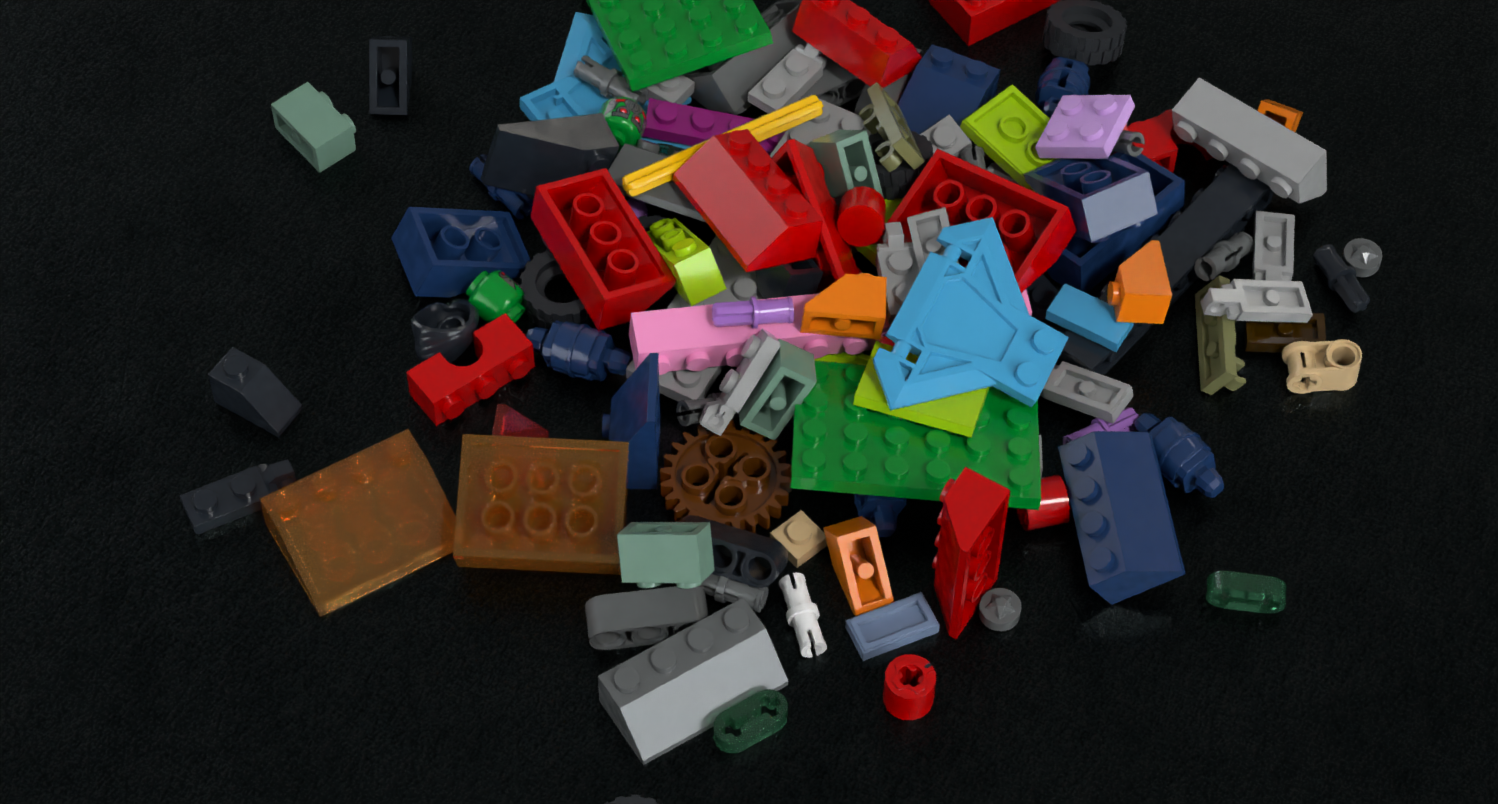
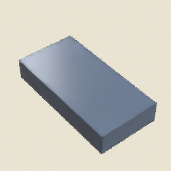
[845,592,940,661]

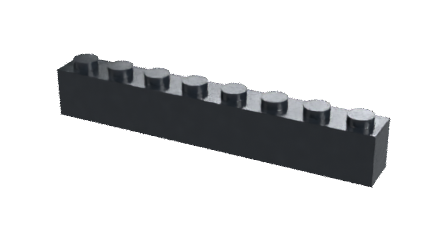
[1055,164,1273,375]

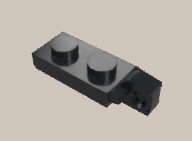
[180,459,297,535]

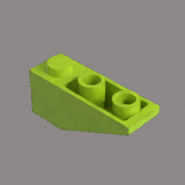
[647,218,727,306]

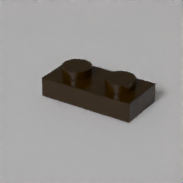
[1243,313,1326,354]

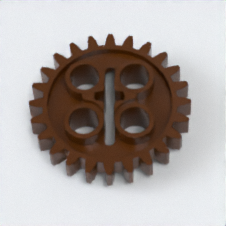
[660,420,792,533]

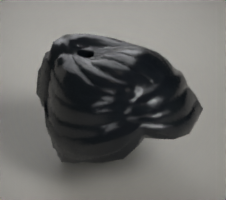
[411,300,479,363]

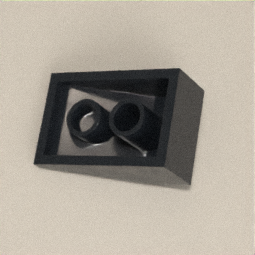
[480,113,619,196]

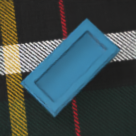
[1045,283,1134,352]

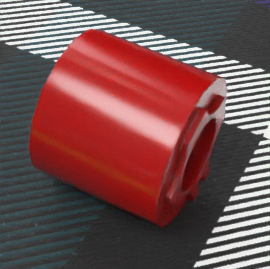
[837,186,886,247]
[1016,475,1070,531]
[883,654,936,720]

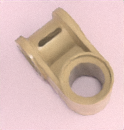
[1281,339,1362,394]

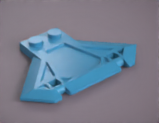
[520,12,692,152]
[872,217,1069,411]

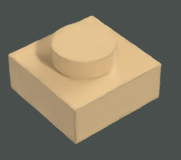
[770,510,828,568]

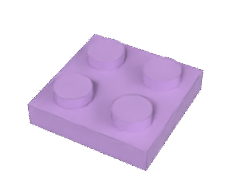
[1035,94,1135,159]

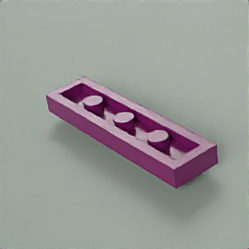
[643,98,786,155]

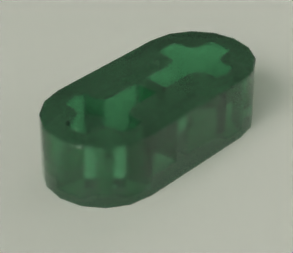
[1206,571,1287,614]
[714,689,788,753]

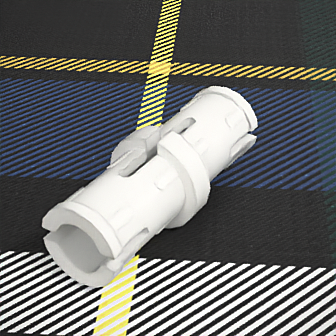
[779,572,827,658]

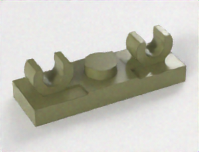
[859,82,925,172]
[1195,275,1246,395]

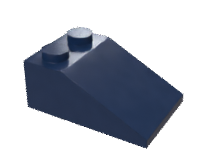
[898,44,1000,139]
[1024,155,1158,243]
[391,207,531,297]
[600,353,661,489]

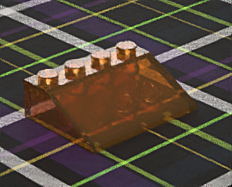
[260,429,468,617]
[453,434,629,575]

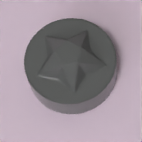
[1342,238,1382,277]
[979,588,1021,631]

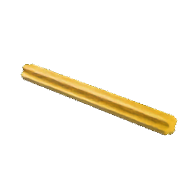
[622,95,823,197]

